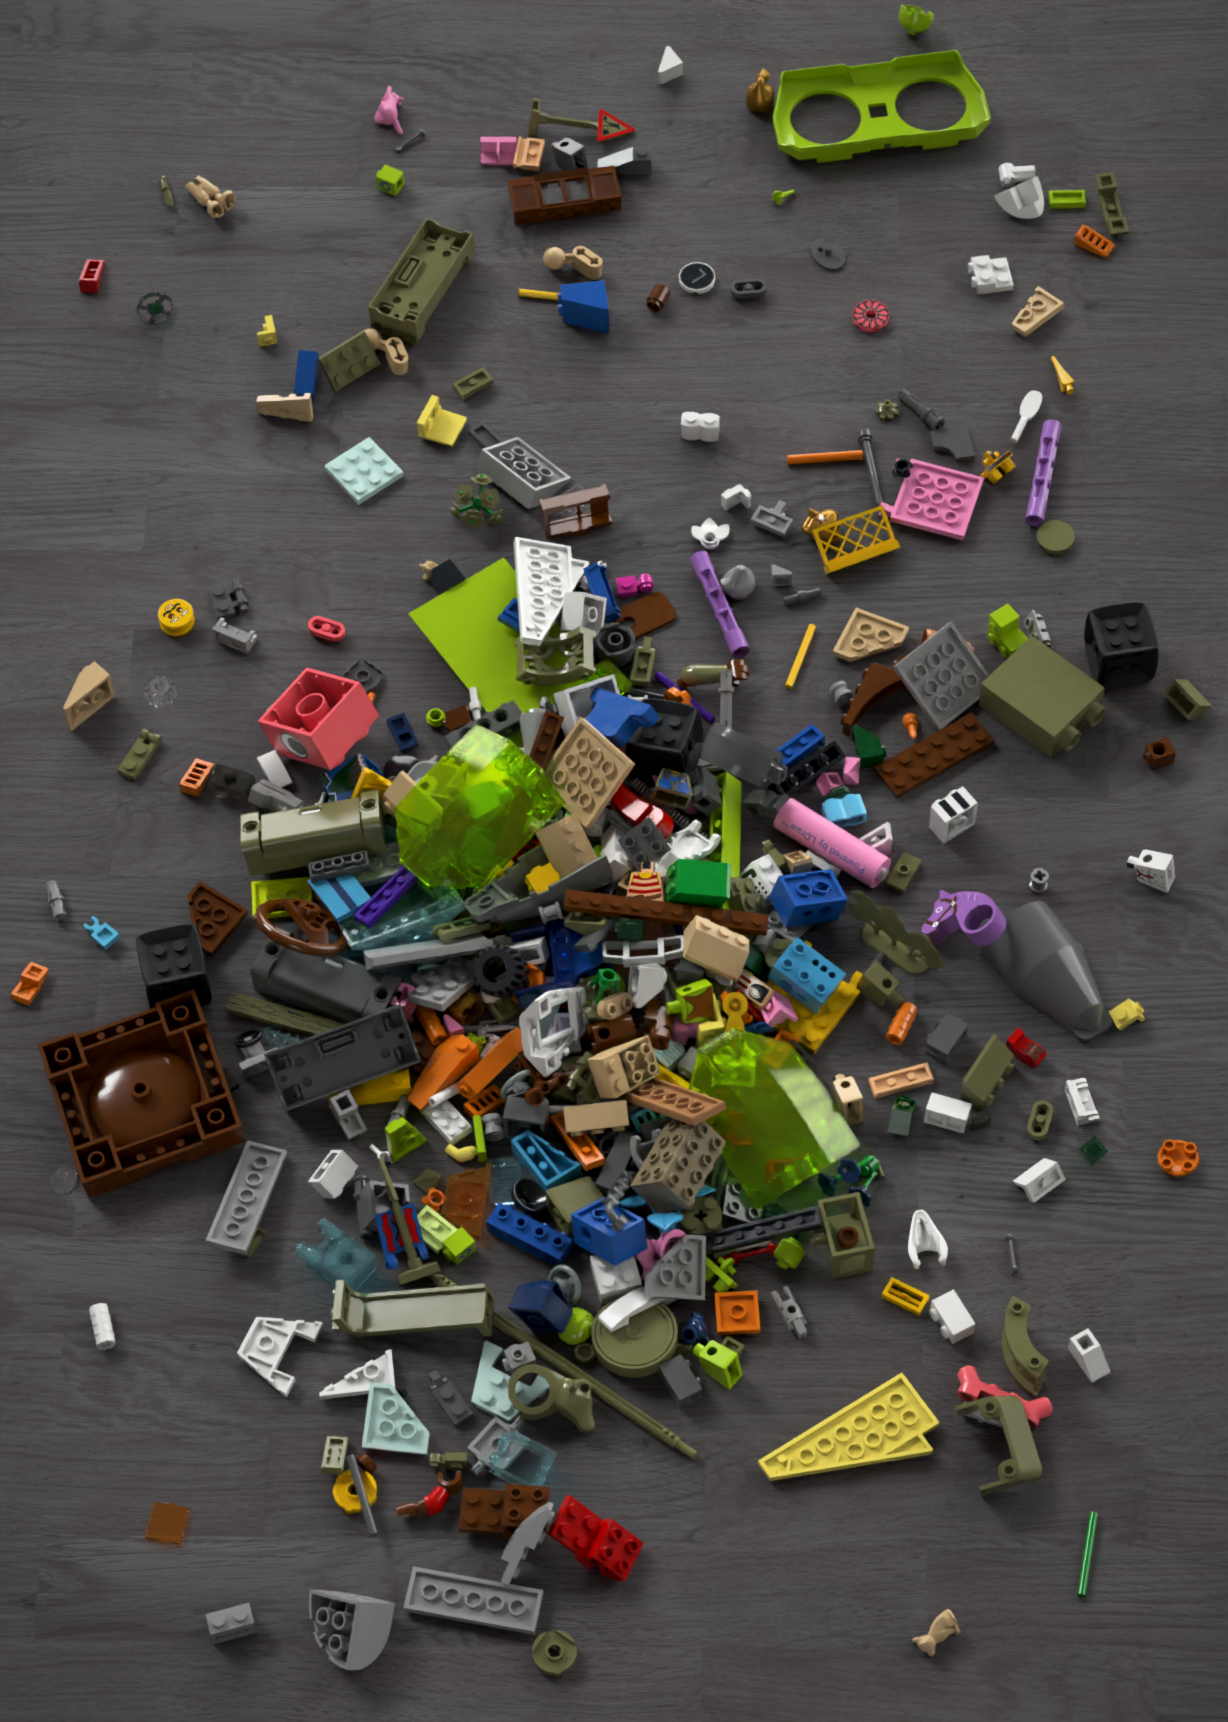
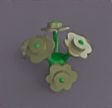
[451,474,504,529]

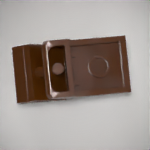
[459,1484,551,1539]

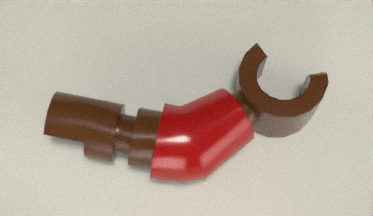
[396,1470,463,1519]

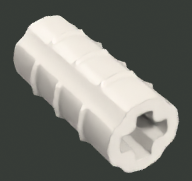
[89,1303,116,1350]

